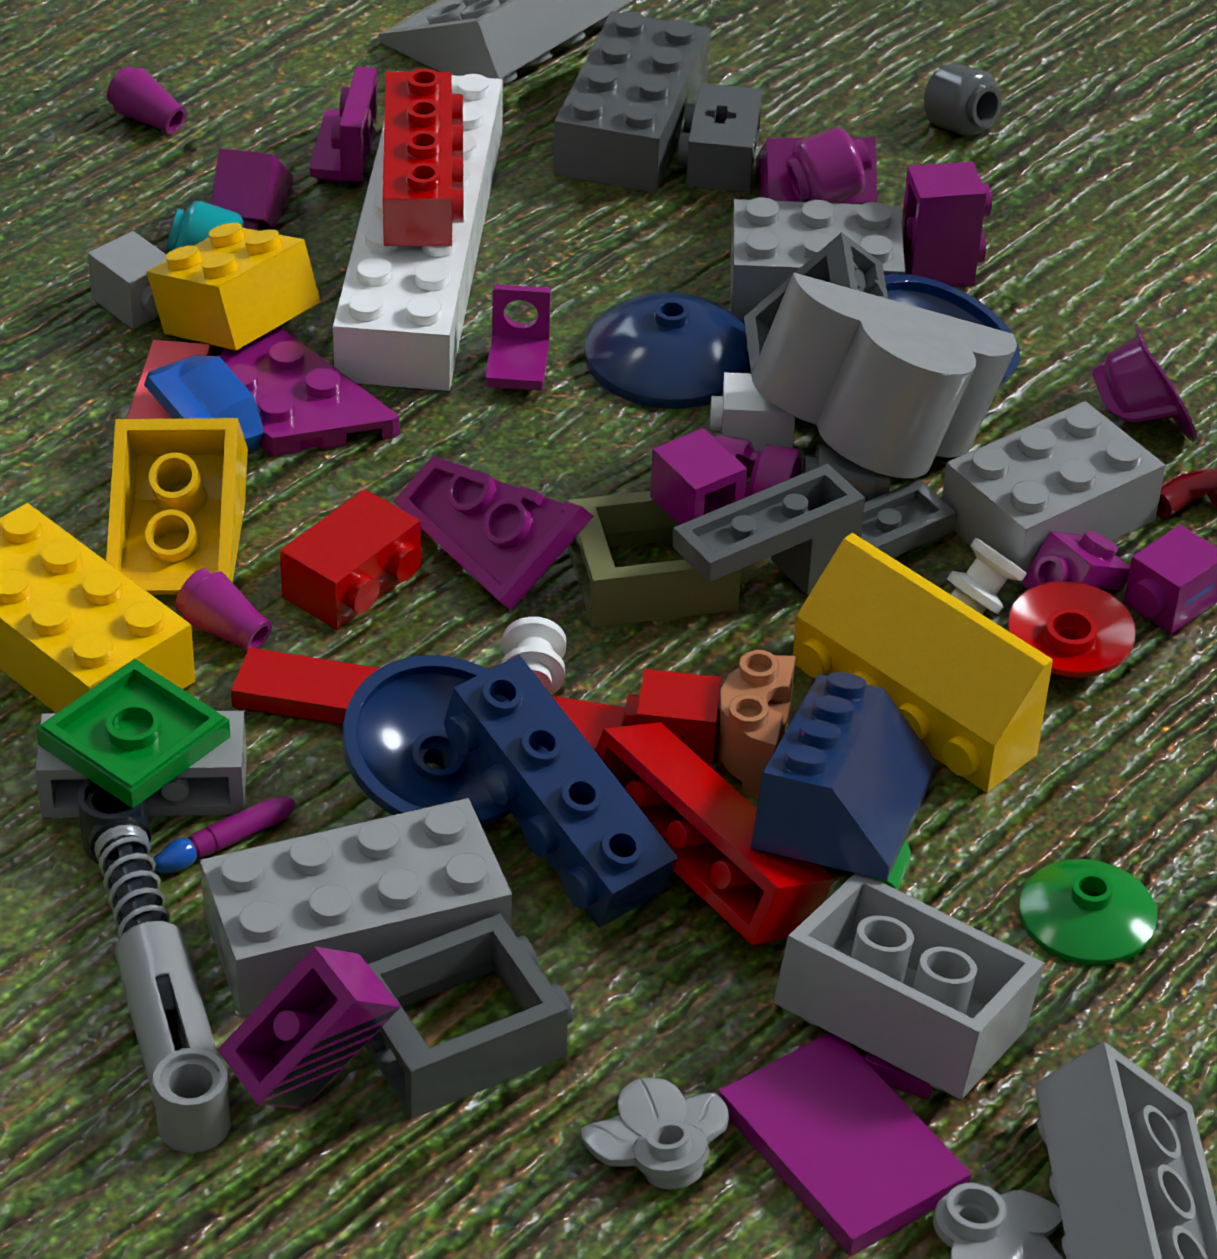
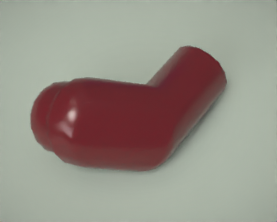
[1156,467,1217,519]

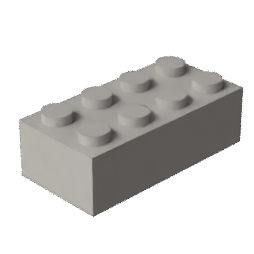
[200,798,512,1018]

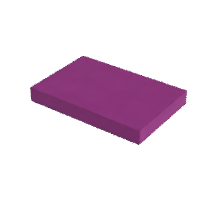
[719,1032,971,1256]

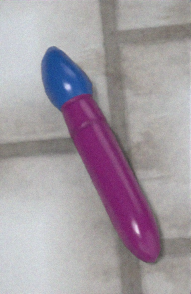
[153,796,296,874]

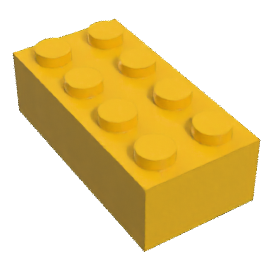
[0,503,196,713]

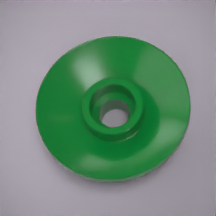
[1019,859,1157,966]

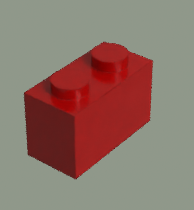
[280,489,422,630]

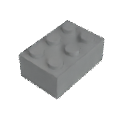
[730,198,905,320]
[942,401,1166,585]
[773,873,1044,1100]

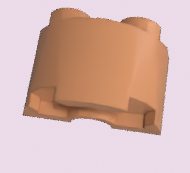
[716,650,796,798]

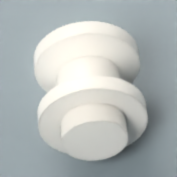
[947,538,1027,614]
[501,617,566,695]

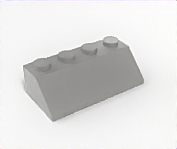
[1034,1042,1217,1259]

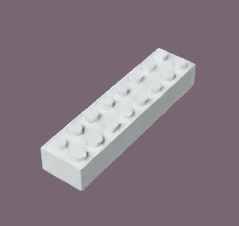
[333,71,503,391]

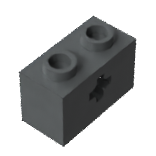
[678,83,763,193]

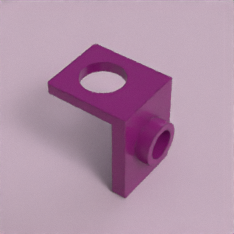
[485,284,551,391]

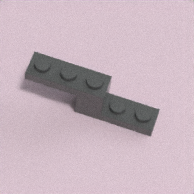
[672,464,957,595]

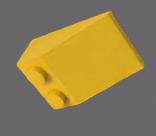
[106,418,248,595]

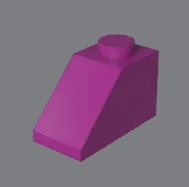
[211,148,293,230]

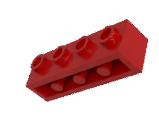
[383,68,464,246]
[595,722,835,945]

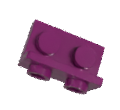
[309,66,378,182]

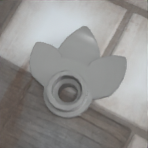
[581,1078,729,1189]
[933,1183,1063,1259]

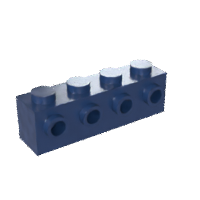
[443,655,678,928]

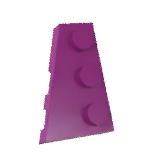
[393,456,594,611]

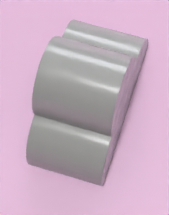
[751,272,1017,478]

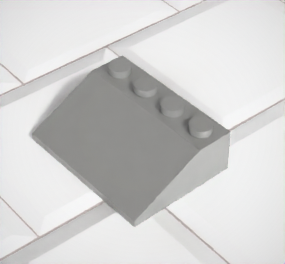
[378,0,633,85]

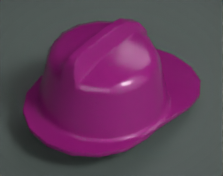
[1092,324,1198,442]

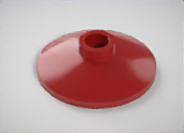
[1008,581,1136,677]

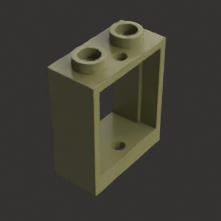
[567,491,749,628]

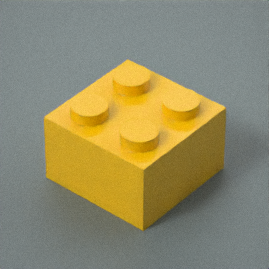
[146,223,321,350]

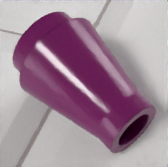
[107,66,187,135]
[175,568,272,651]

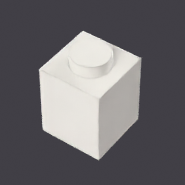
[710,372,795,452]

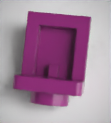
[1022,531,1130,591]

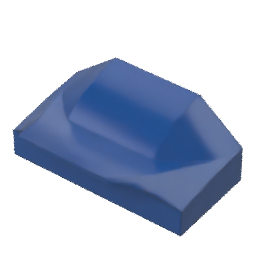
[144,355,264,453]

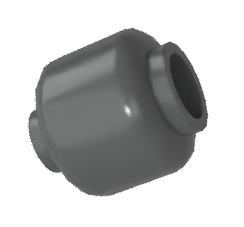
[923,63,1002,137]

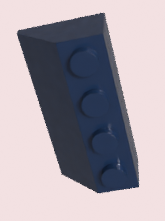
[751,672,936,880]

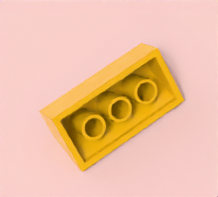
[793,533,1053,793]

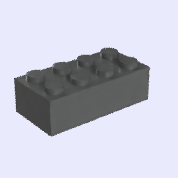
[554,11,711,193]

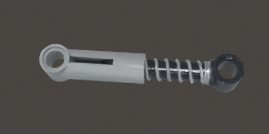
[78,779,231,1153]

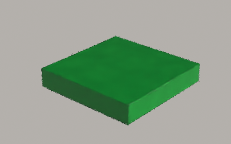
[36,659,231,809]

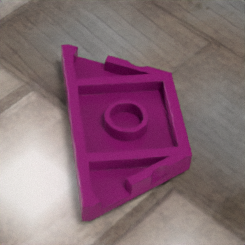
[219,326,400,456]

